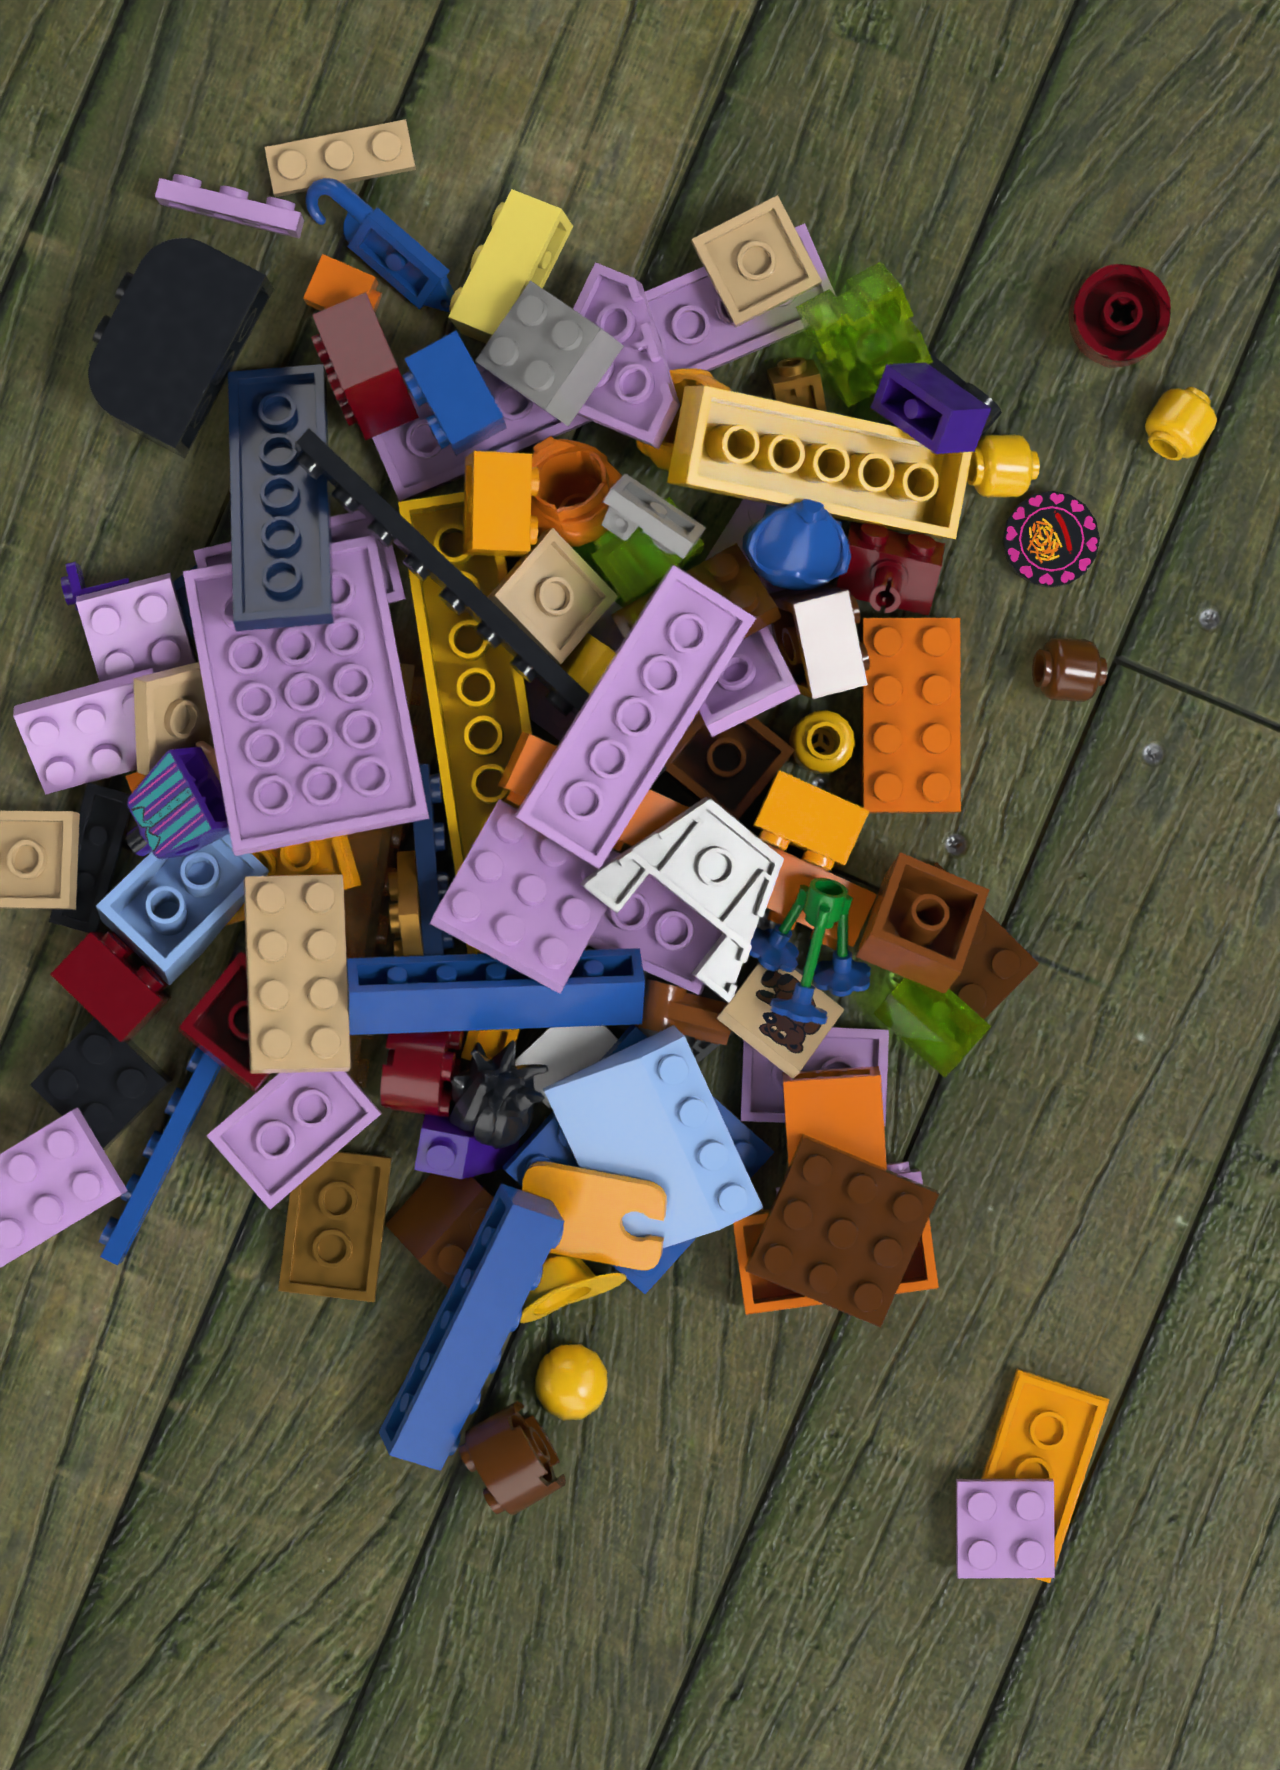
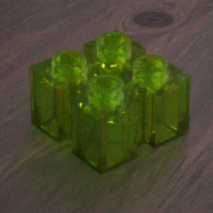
[795,262,933,407]
[591,497,704,607]

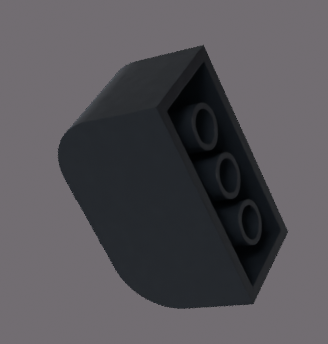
[88,238,274,459]

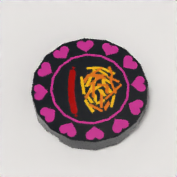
[1002,491,1100,588]

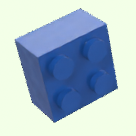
[402,330,507,456]

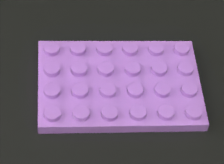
[183,535,429,856]

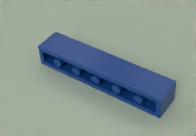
[347,948,645,1035]
[379,1184,564,1471]

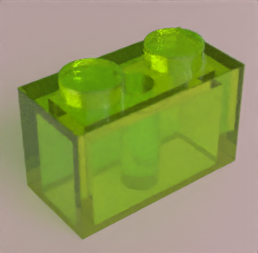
[873,978,992,1078]

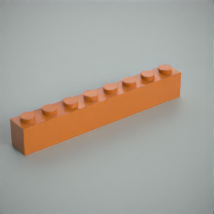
[498,732,877,950]

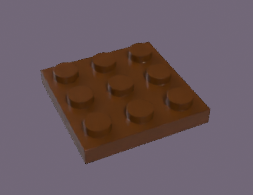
[745,1134,939,1328]

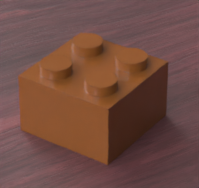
[855,852,989,994]

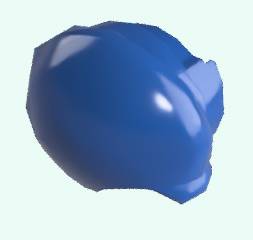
[742,499,851,591]

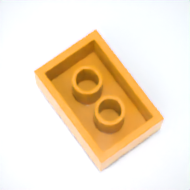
[751,770,870,871]

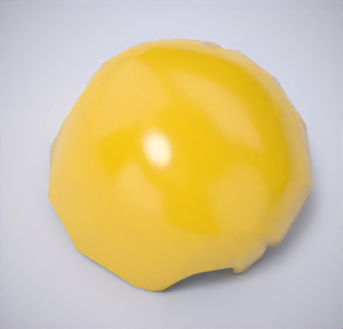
[535,1344,608,1420]

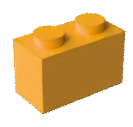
[463,451,539,557]

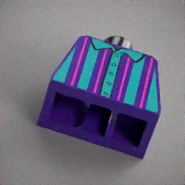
[126,747,230,859]

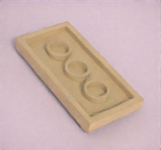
[244,875,351,1074]

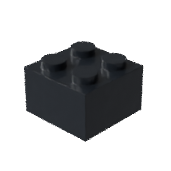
[30,1018,173,1150]

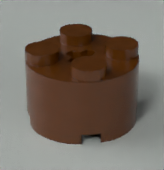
[458,1401,566,1515]

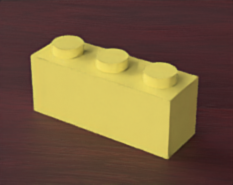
[448,189,573,344]

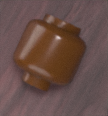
[1032,638,1107,702]

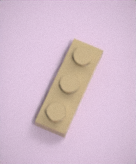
[264,119,416,197]

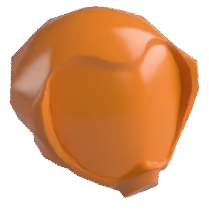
[531,436,622,547]

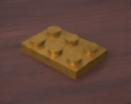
[278,1151,392,1302]

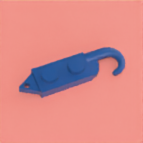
[305,178,455,312]

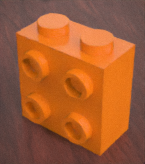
[782,1066,887,1169]

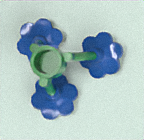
[749,878,871,1024]

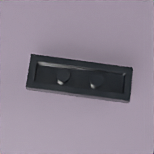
[49,783,132,933]

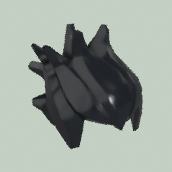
[449,1040,548,1149]

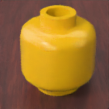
[1145,387,1217,461]
[967,434,1040,497]
[789,710,855,774]

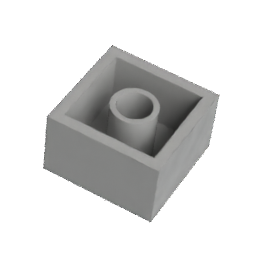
[475,280,624,426]

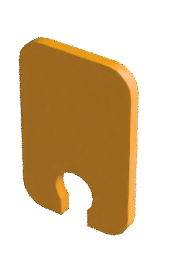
[522,1161,667,1270]

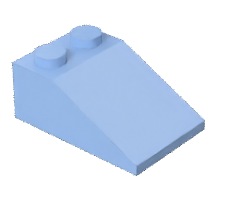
[96,834,269,986]

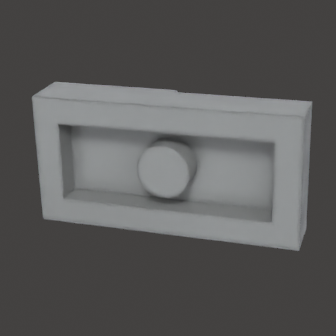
[602,473,706,559]

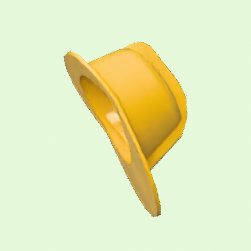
[520,1253,626,1323]

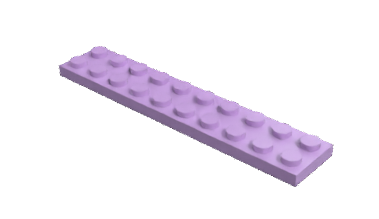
[372,223,843,502]

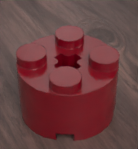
[1068,264,1171,368]
[380,1031,464,1118]

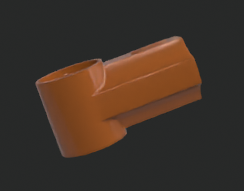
[635,979,731,1046]

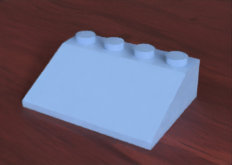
[543,1025,763,1248]

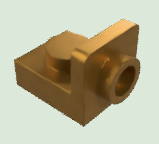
[767,357,827,412]

